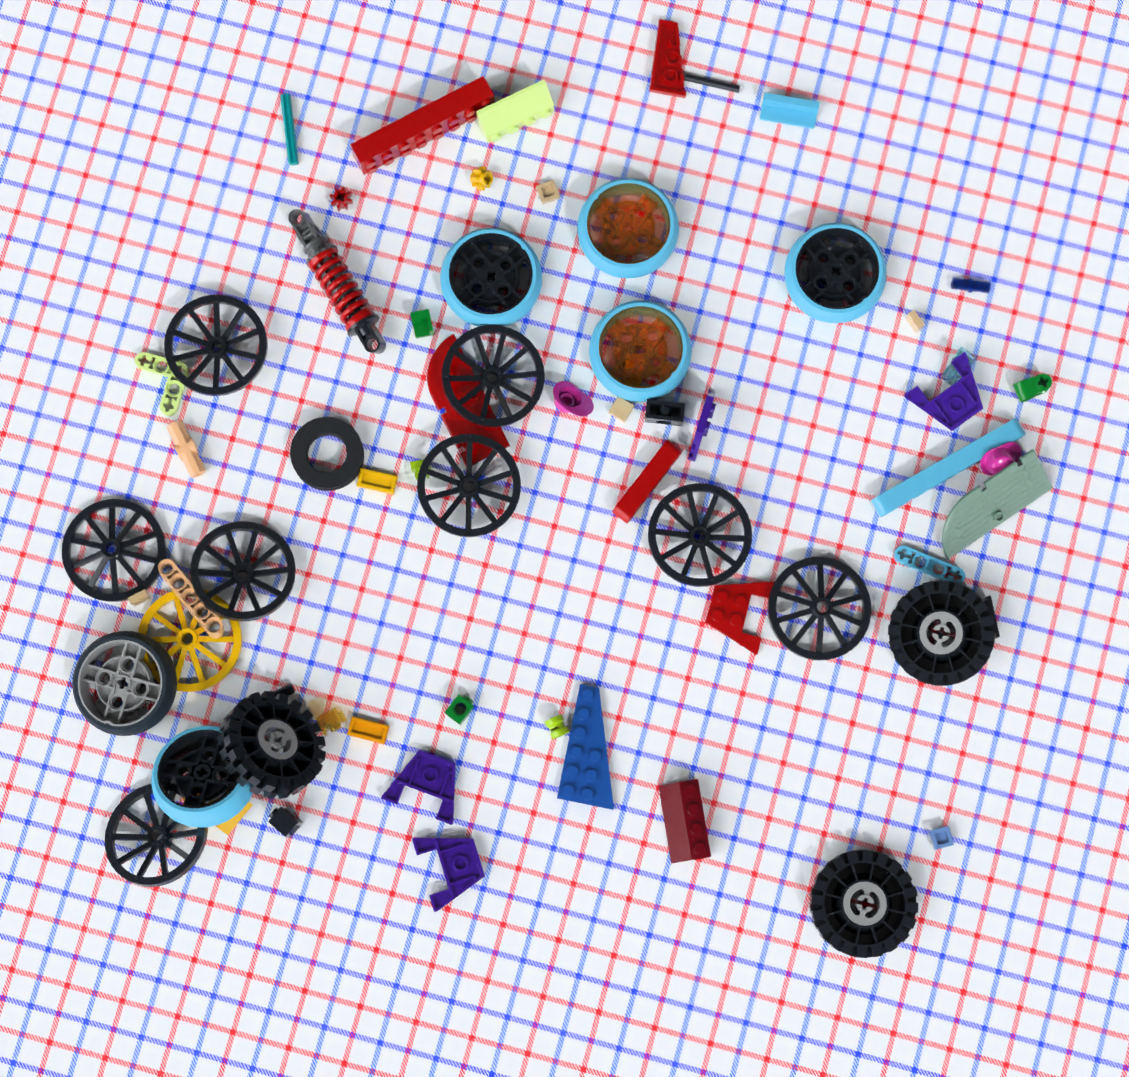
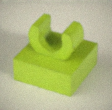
[410,460,431,480]

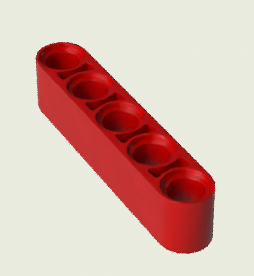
[612,439,683,524]

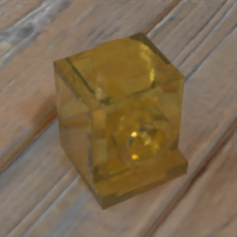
[315,708,347,737]

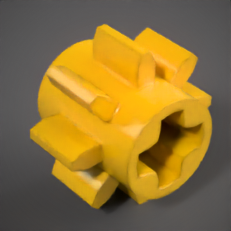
[470,167,493,190]

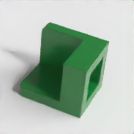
[410,309,434,339]

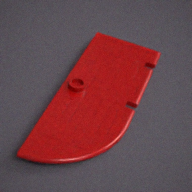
[427,334,510,466]

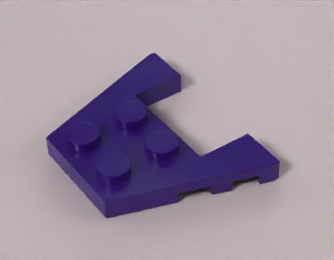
[904,352,984,431]
[688,390,716,462]
[381,750,456,825]
[412,838,485,912]

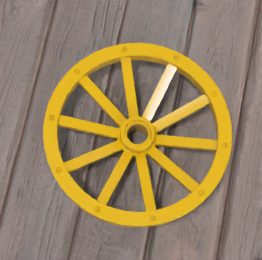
[138,590,242,692]

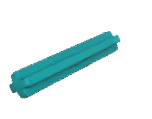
[280,93,299,166]

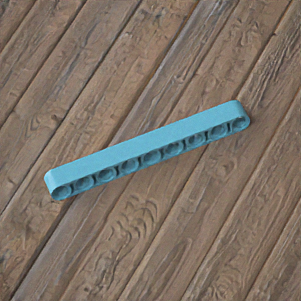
[871,418,1026,517]

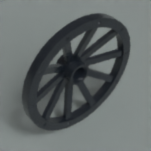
[164,294,268,396]
[442,325,545,428]
[417,434,521,538]
[648,483,752,587]
[62,499,167,602]
[190,521,296,622]
[767,557,871,661]
[105,783,208,887]

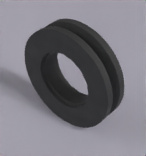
[290,417,364,491]

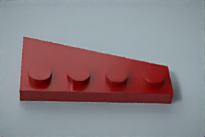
[649,19,686,99]

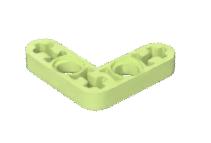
[135,352,189,416]

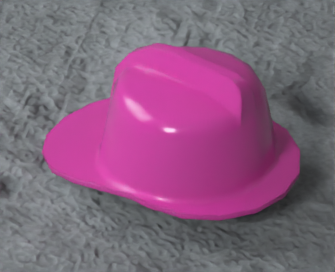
[553,381,594,417]
[980,442,1021,476]

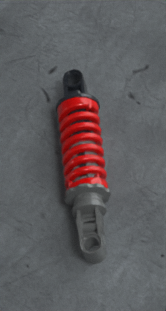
[288,209,386,354]

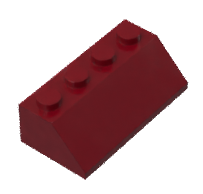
[658,779,711,864]

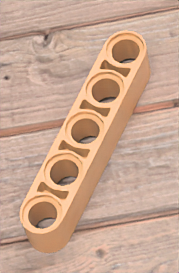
[158,559,224,639]

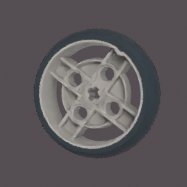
[72,631,177,736]

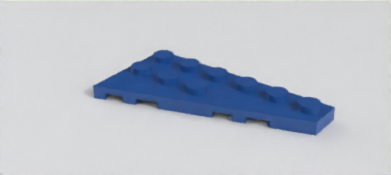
[557,684,614,810]

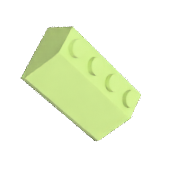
[476,79,554,143]

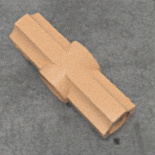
[167,420,206,478]

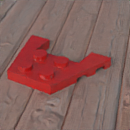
[705,582,774,655]

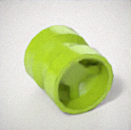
[544,714,570,740]

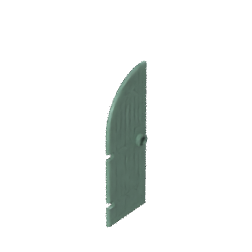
[942,449,1053,559]

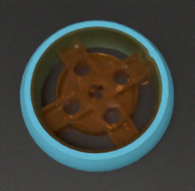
[577,178,679,278]
[589,301,692,402]

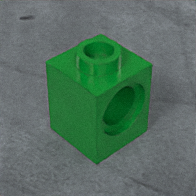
[444,694,475,726]

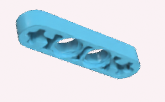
[893,546,965,584]

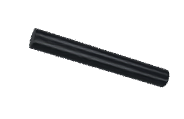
[684,73,740,93]

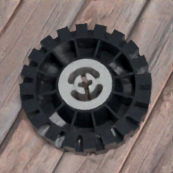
[888,580,996,686]
[218,691,326,799]
[809,850,919,958]

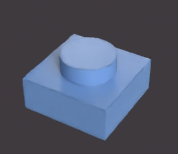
[929,826,954,850]

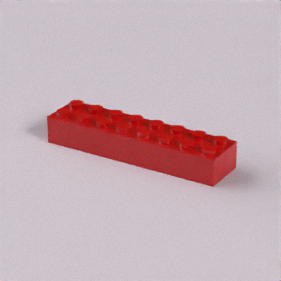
[350,76,495,175]

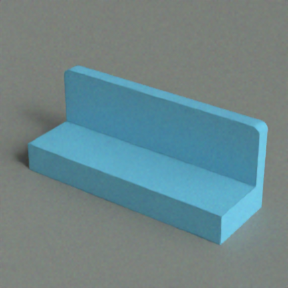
[760,92,820,129]

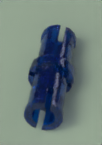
[951,277,991,294]

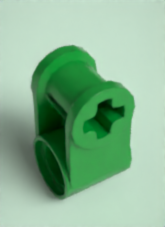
[1013,373,1052,403]

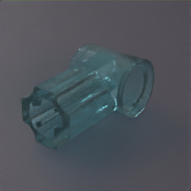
[941,346,977,385]

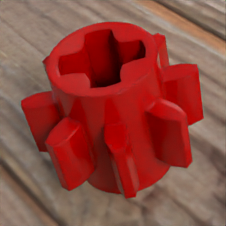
[329,187,353,211]

